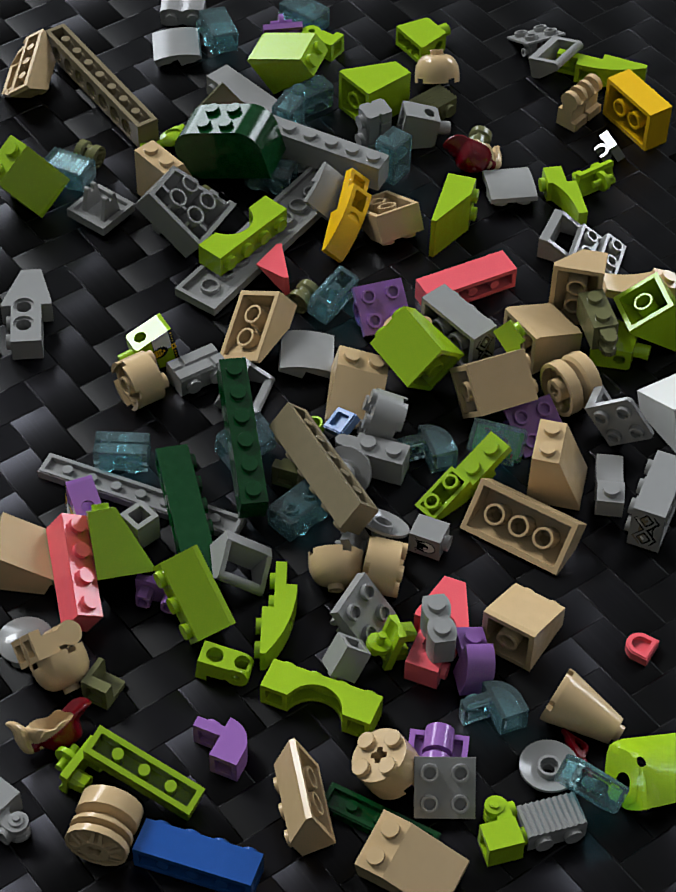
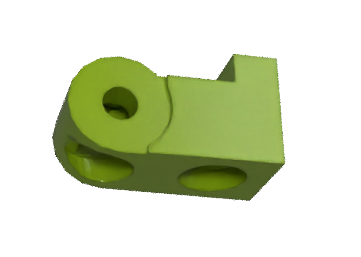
[302,25,344,62]
[195,640,254,686]

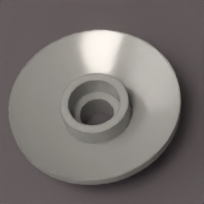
[366,509,410,539]
[519,740,580,793]

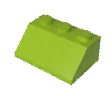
[153,544,236,644]

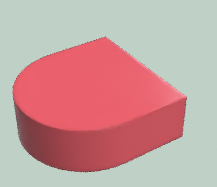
[625,633,659,666]

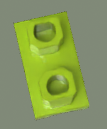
[572,159,616,197]
[366,614,417,671]
[55,735,103,794]

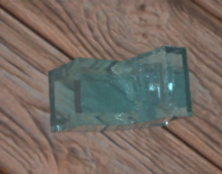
[397,424,458,473]
[459,680,529,735]

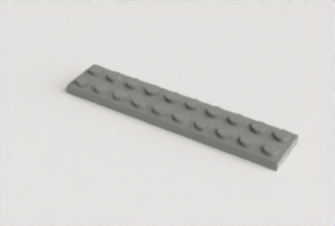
[175,167,321,316]

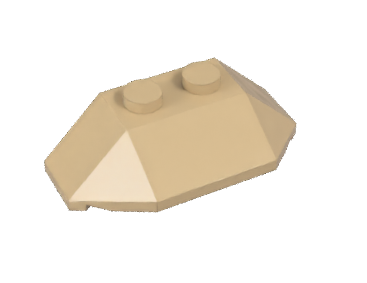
[2,29,56,98]

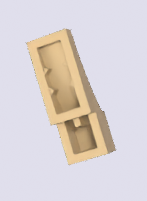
[603,268,676,299]

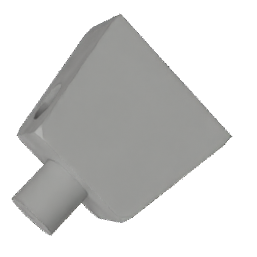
[394,101,451,150]

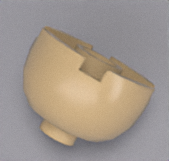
[415,49,460,84]
[308,544,364,593]
[29,641,90,695]

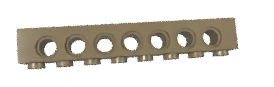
[45,23,159,148]

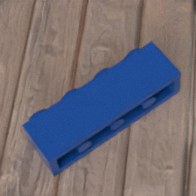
[132,818,264,892]

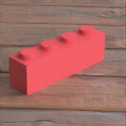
[415,250,517,305]
[46,513,103,632]

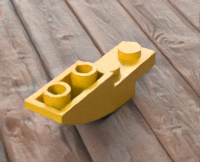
[322,168,372,263]

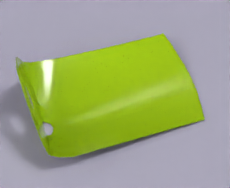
[605,733,676,811]

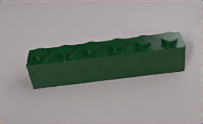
[217,357,269,518]
[155,444,222,592]

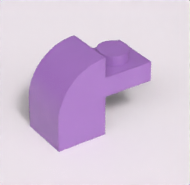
[453,627,496,696]
[193,716,248,782]

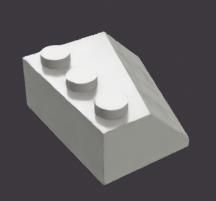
[134,165,236,258]

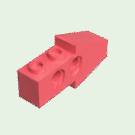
[404,576,469,689]

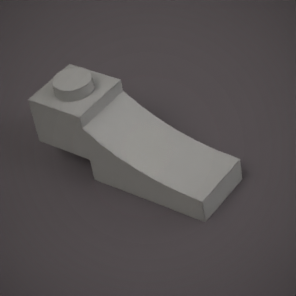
[594,453,625,517]

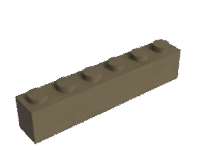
[269,402,379,535]

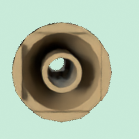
[539,668,626,744]

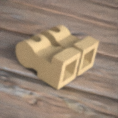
[556,73,603,132]
[11,620,82,670]

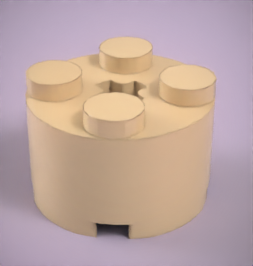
[111,350,169,411]
[362,536,408,598]
[352,728,419,800]

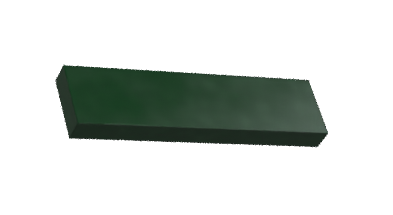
[325,782,441,841]

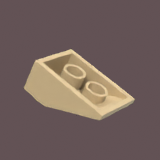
[361,190,424,246]
[220,290,297,363]
[324,345,389,430]
[354,810,470,892]

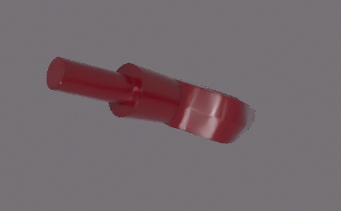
[561,728,598,792]

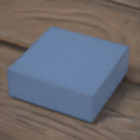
[323,407,360,436]

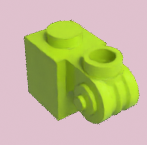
[478,795,528,867]

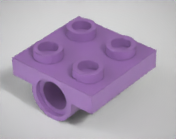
[351,278,408,338]
[408,722,470,787]

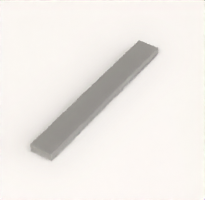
[37,453,246,537]

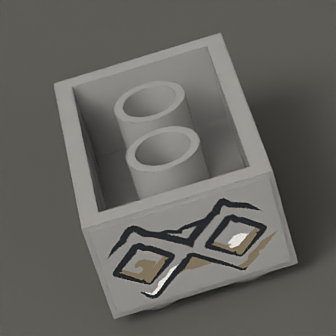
[421,284,497,366]
[624,450,676,553]

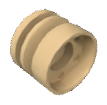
[64,784,144,866]

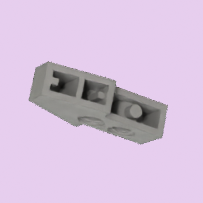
[0,269,54,360]

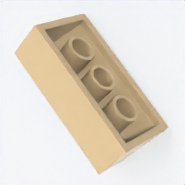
[460,478,587,575]

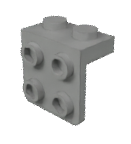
[584,385,654,446]

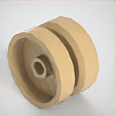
[540,351,602,417]

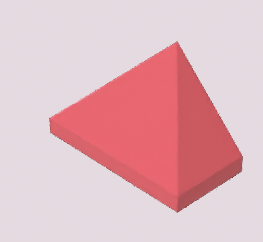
[256,243,290,295]

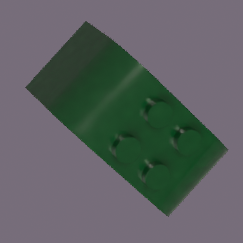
[175,103,286,179]

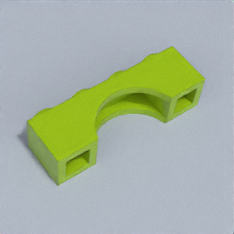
[198,196,287,277]
[260,658,383,737]

